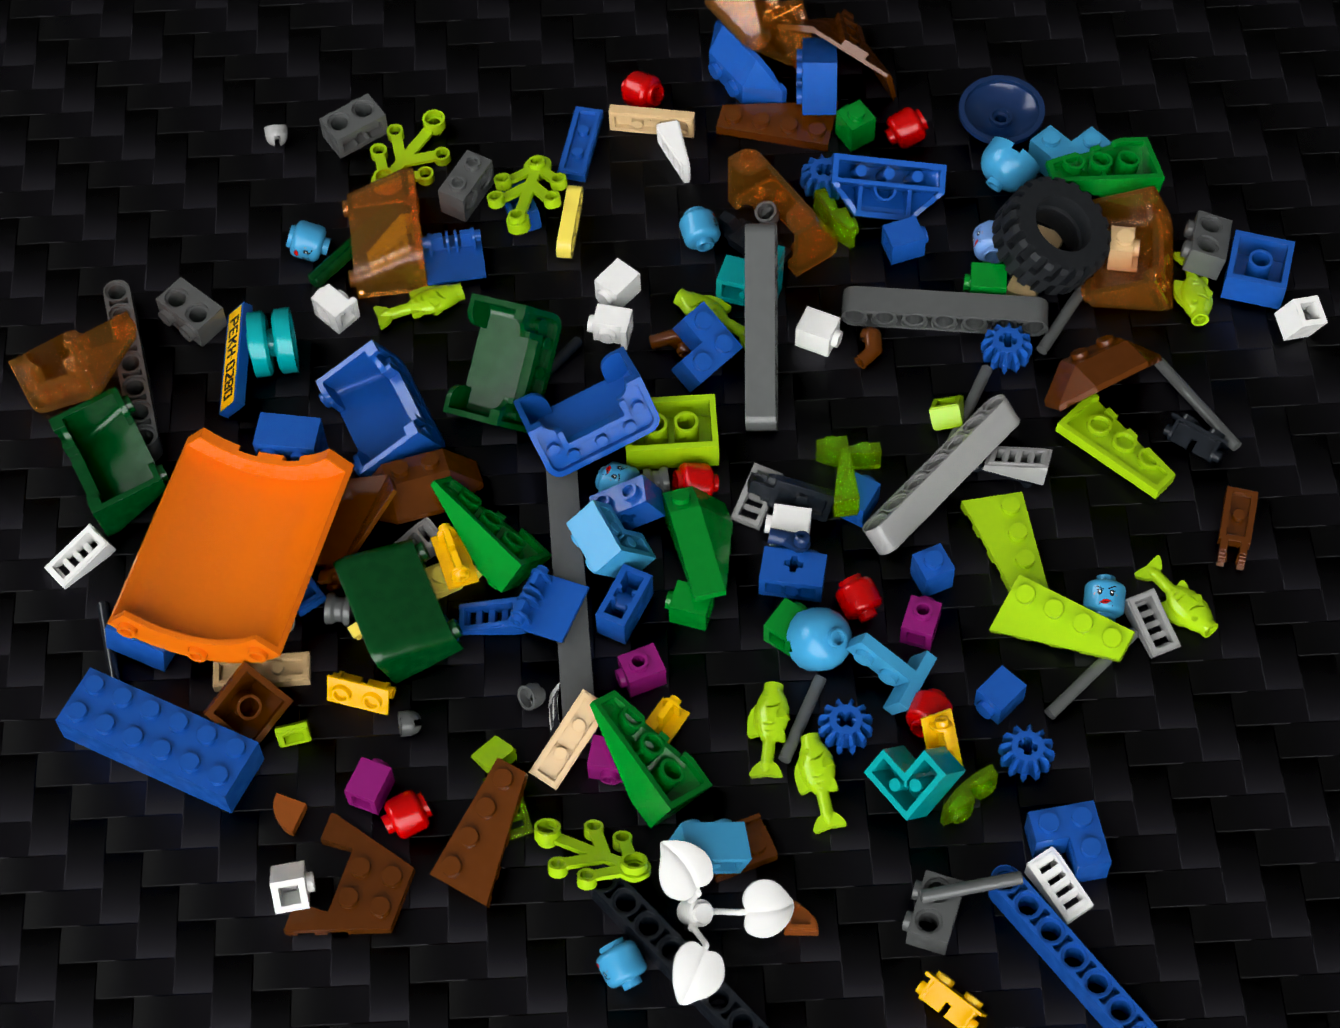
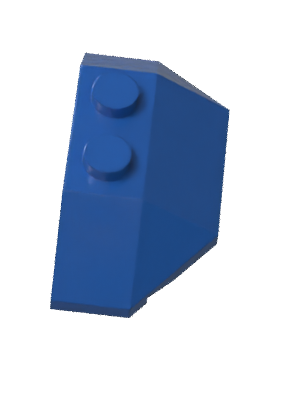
[708,19,787,104]
[831,153,947,221]

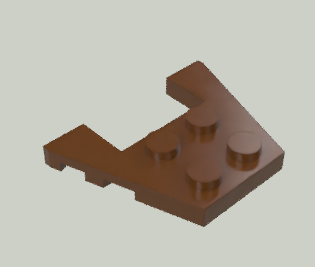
[284,813,415,936]

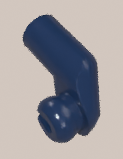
[767,527,811,553]

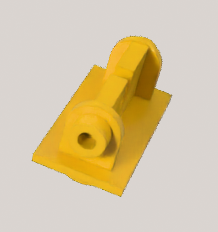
[430,523,479,591]
[327,671,396,715]
[645,695,690,744]
[920,708,963,766]
[915,970,988,1028]

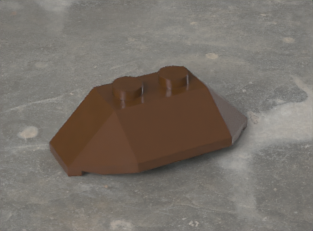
[1044,335,1162,411]
[372,448,484,525]

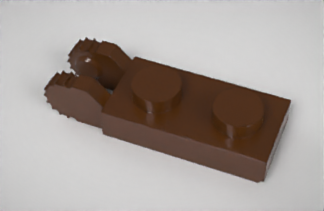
[1216,486,1259,571]

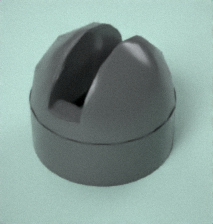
[755,201,780,223]
[517,683,546,711]
[398,710,422,737]

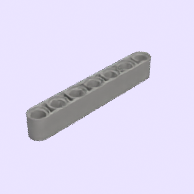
[862,394,1020,555]

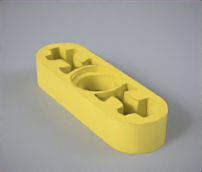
[556,185,583,259]

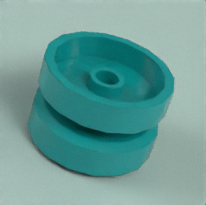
[246,307,299,378]

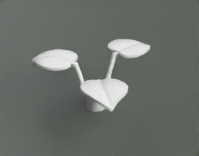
[659,840,794,1005]

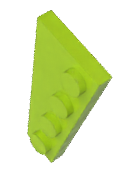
[1055,393,1176,499]
[960,492,1049,592]
[989,574,1135,662]

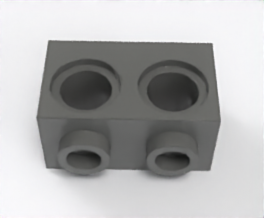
[319,93,388,159]
[438,150,494,222]
[1180,210,1233,280]
[155,277,227,347]
[902,870,964,955]

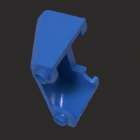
[316,340,445,477]
[513,346,660,477]

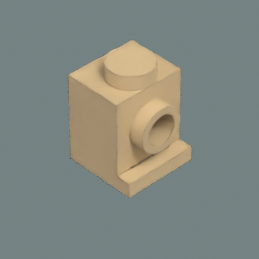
[1107,225,1140,273]

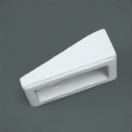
[656,120,691,183]
[44,523,117,590]
[1024,846,1094,925]

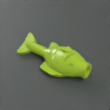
[1173,252,1213,326]
[373,283,465,330]
[673,288,745,349]
[1134,555,1218,638]
[747,681,790,779]
[794,733,847,834]

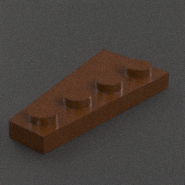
[716,101,839,152]
[430,758,529,908]

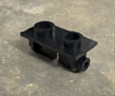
[1163,413,1229,463]

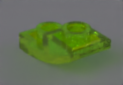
[814,188,859,248]
[815,436,882,470]
[940,764,998,826]

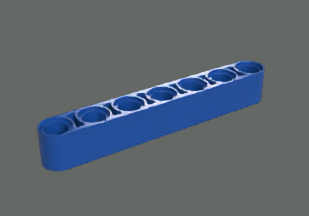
[988,865,1158,1028]

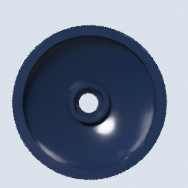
[958,75,1045,145]

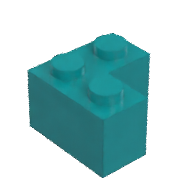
[716,245,785,306]
[864,745,966,821]

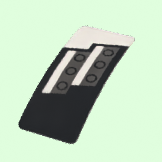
[548,683,560,737]

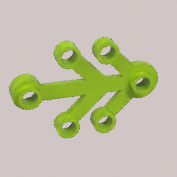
[370,109,451,195]
[487,155,568,235]
[534,818,651,890]

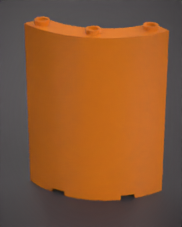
[107,427,354,663]

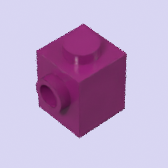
[899,595,942,650]
[615,643,667,697]
[587,735,623,785]
[344,757,395,815]

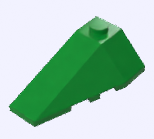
[1045,137,1165,204]
[431,476,552,593]
[662,486,733,602]
[589,690,713,829]

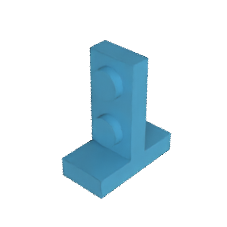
[845,632,937,715]

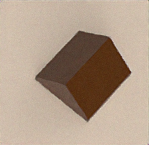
[203,661,294,744]

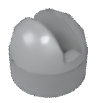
[264,124,288,146]

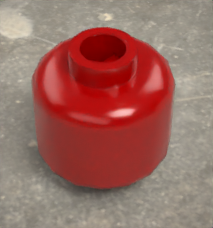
[621,71,664,108]
[884,107,929,149]
[671,463,719,496]
[835,573,882,623]
[906,688,953,738]
[381,790,433,839]

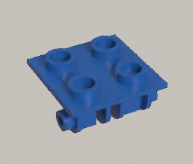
[422,227,487,286]
[506,565,589,643]

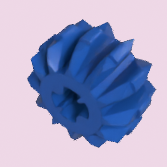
[800,153,840,204]
[981,322,1033,374]
[818,698,873,755]
[998,724,1055,782]

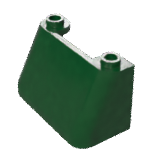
[442,293,562,433]
[48,386,170,538]
[333,539,464,684]

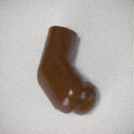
[854,326,883,369]
[649,329,691,358]

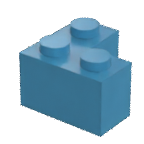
[1028,125,1112,177]
[566,500,656,578]
[669,819,752,874]

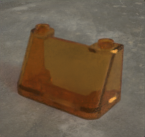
[704,0,813,68]
[728,149,838,277]
[342,167,428,299]
[1081,186,1174,311]
[8,311,137,413]

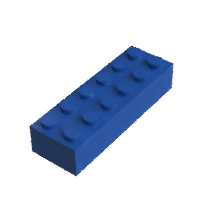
[55,667,265,814]

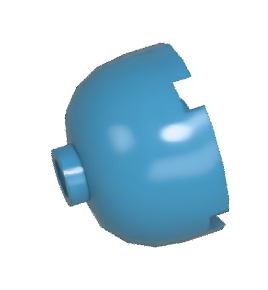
[980,137,1040,192]
[786,607,852,671]

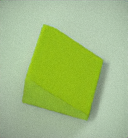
[929,395,964,431]
[274,720,312,748]
[471,735,517,774]

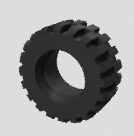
[992,177,1111,295]

